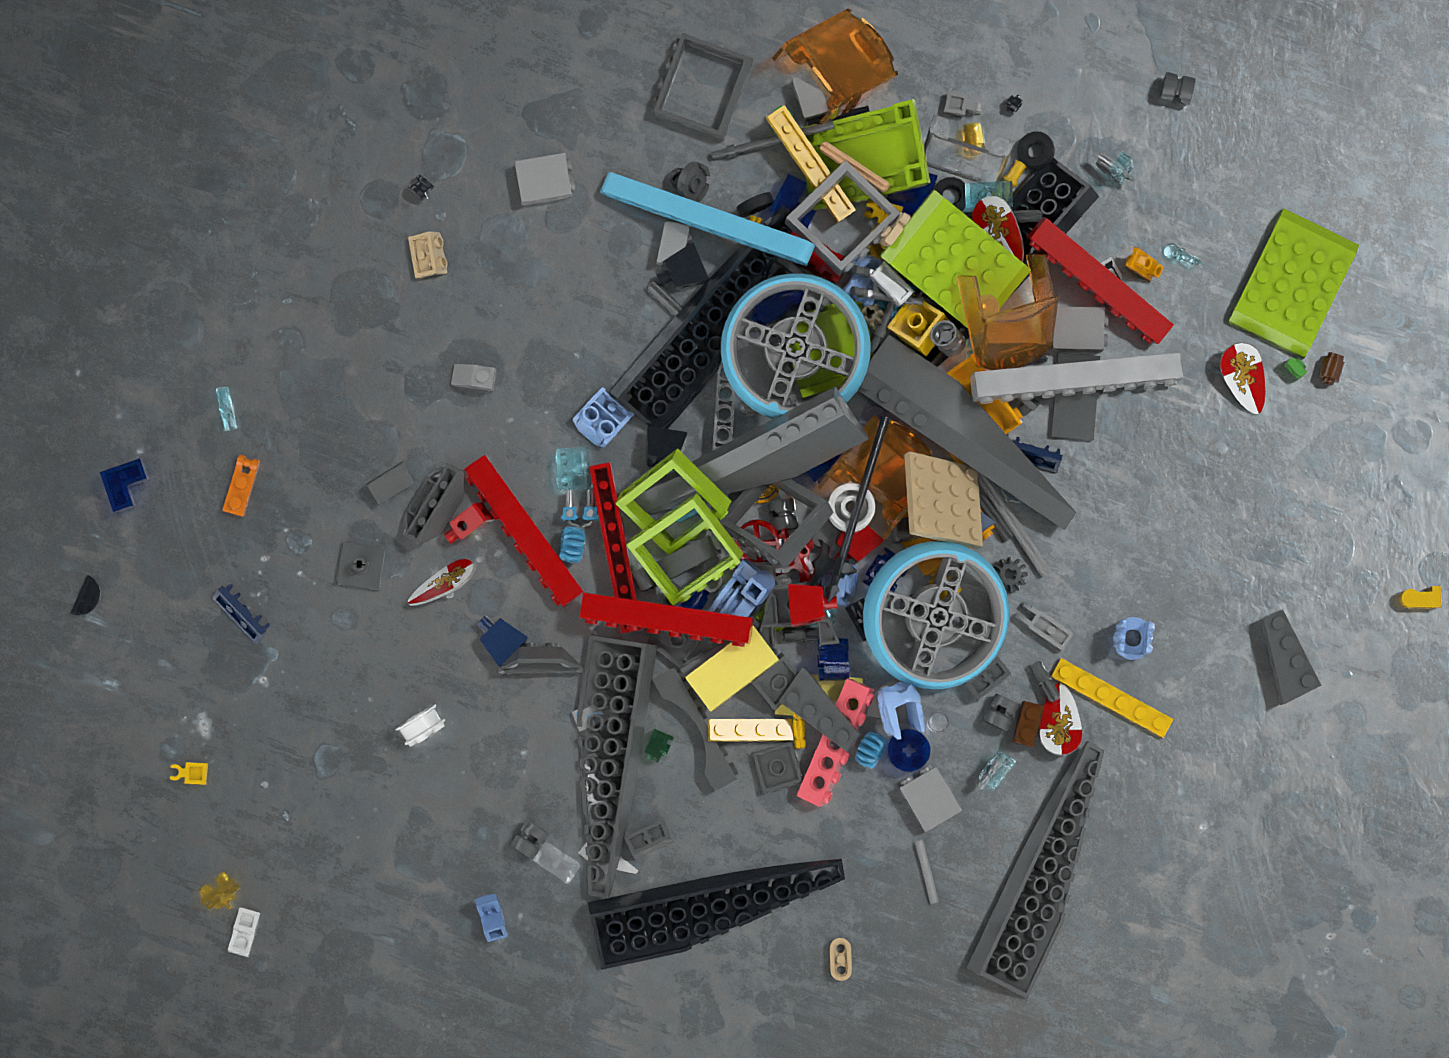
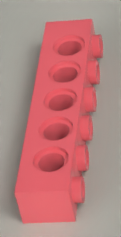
[797,678,875,806]

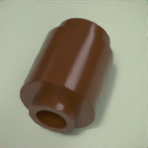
[1319,352,1345,385]

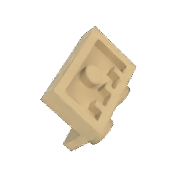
[408,231,447,279]

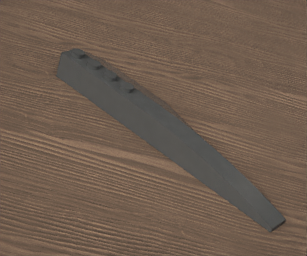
[857,335,1077,530]
[626,387,869,519]
[577,635,657,899]
[966,741,1104,999]

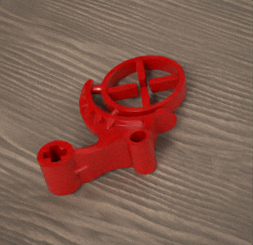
[734,519,822,587]

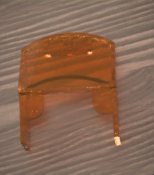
[772,8,898,125]
[957,254,1059,370]
[817,415,933,540]

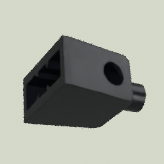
[656,242,709,290]
[646,426,687,477]

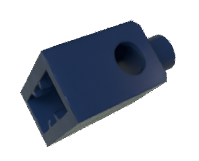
[477,616,529,667]

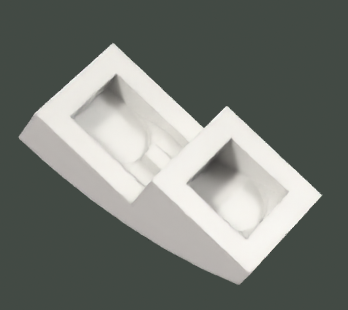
[228,908,260,957]

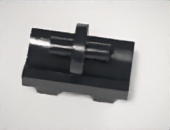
[845,598,867,642]

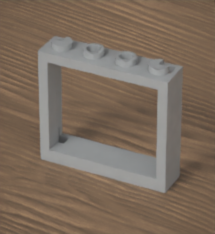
[785,160,900,276]

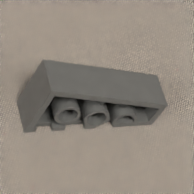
[1260,609,1322,705]

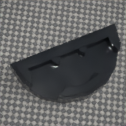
[70,575,101,616]

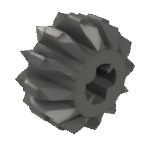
[993,557,1028,593]

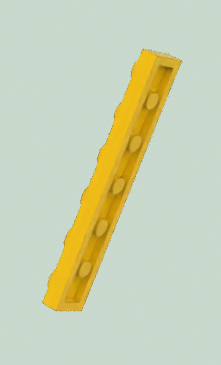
[766,105,856,223]
[1051,658,1173,738]

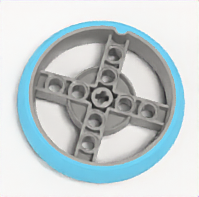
[721,274,871,419]
[863,541,1009,689]

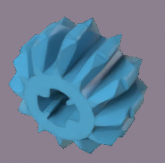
[559,526,585,563]
[855,731,887,769]

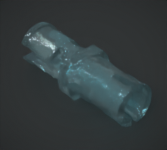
[216,387,237,431]

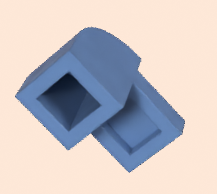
[732,558,775,606]
[475,893,508,942]

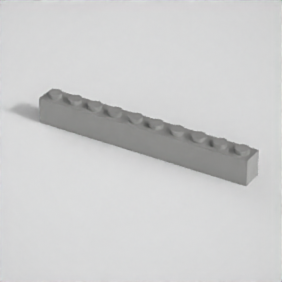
[970,353,1183,404]

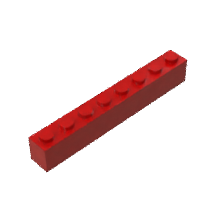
[1027,217,1174,344]
[464,454,584,608]
[589,462,644,634]
[579,592,754,647]

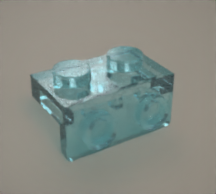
[556,447,591,491]

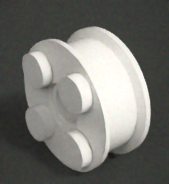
[828,483,875,532]
[395,704,445,747]

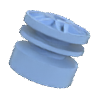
[708,577,756,617]

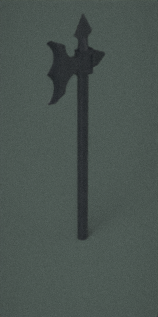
[805,416,889,603]

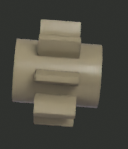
[859,303,884,330]

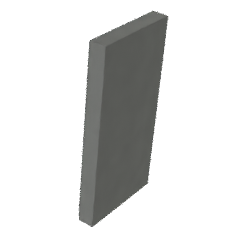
[1051,352,1101,440]

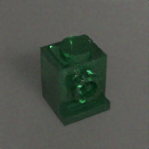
[645,729,674,763]

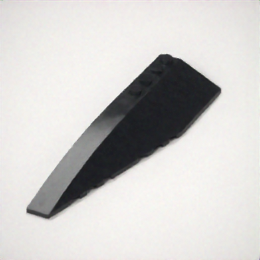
[916,158,1099,367]
[610,205,792,429]
[587,859,845,970]

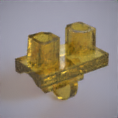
[199,872,241,910]

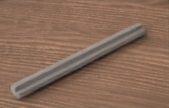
[978,472,1051,577]

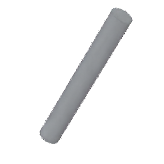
[915,840,939,904]

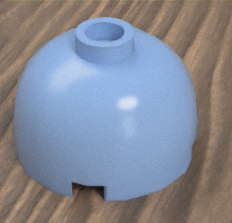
[821,564,858,606]

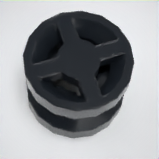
[408,174,435,200]

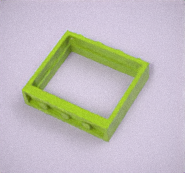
[615,448,731,555]
[627,493,743,605]

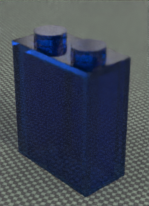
[752,290,804,327]

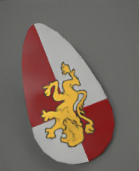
[972,196,1024,262]
[1219,342,1266,414]
[408,559,475,606]
[1039,683,1082,756]

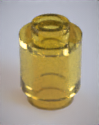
[962,122,986,155]

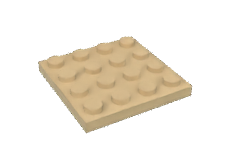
[904,452,983,549]

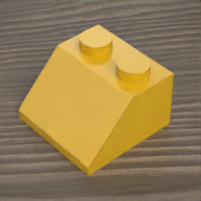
[887,293,949,356]

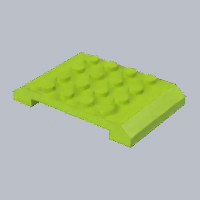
[800,99,930,212]
[879,189,1031,336]
[1228,208,1359,359]

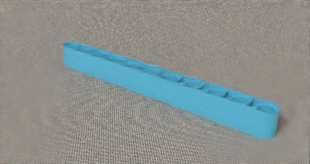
[600,172,815,266]

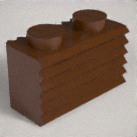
[1012,701,1044,747]

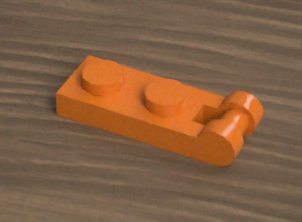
[222,454,260,517]

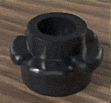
[1005,95,1024,114]

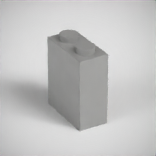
[515,153,575,206]
[1051,306,1108,352]
[899,765,962,832]

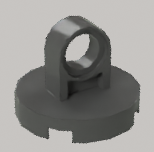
[668,162,710,202]

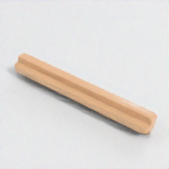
[819,142,890,193]

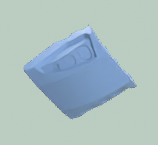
[573,387,634,448]

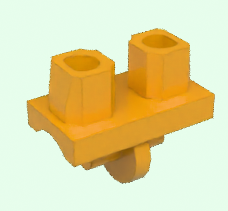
[1126,247,1163,281]

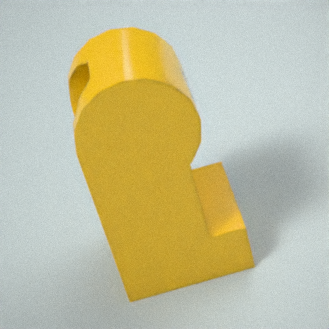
[1399,586,1441,608]

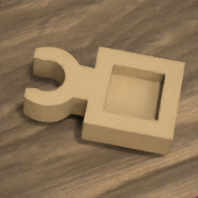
[879,212,911,247]

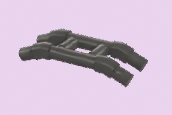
[850,265,924,305]

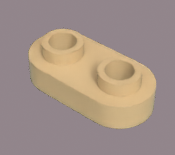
[830,938,852,981]

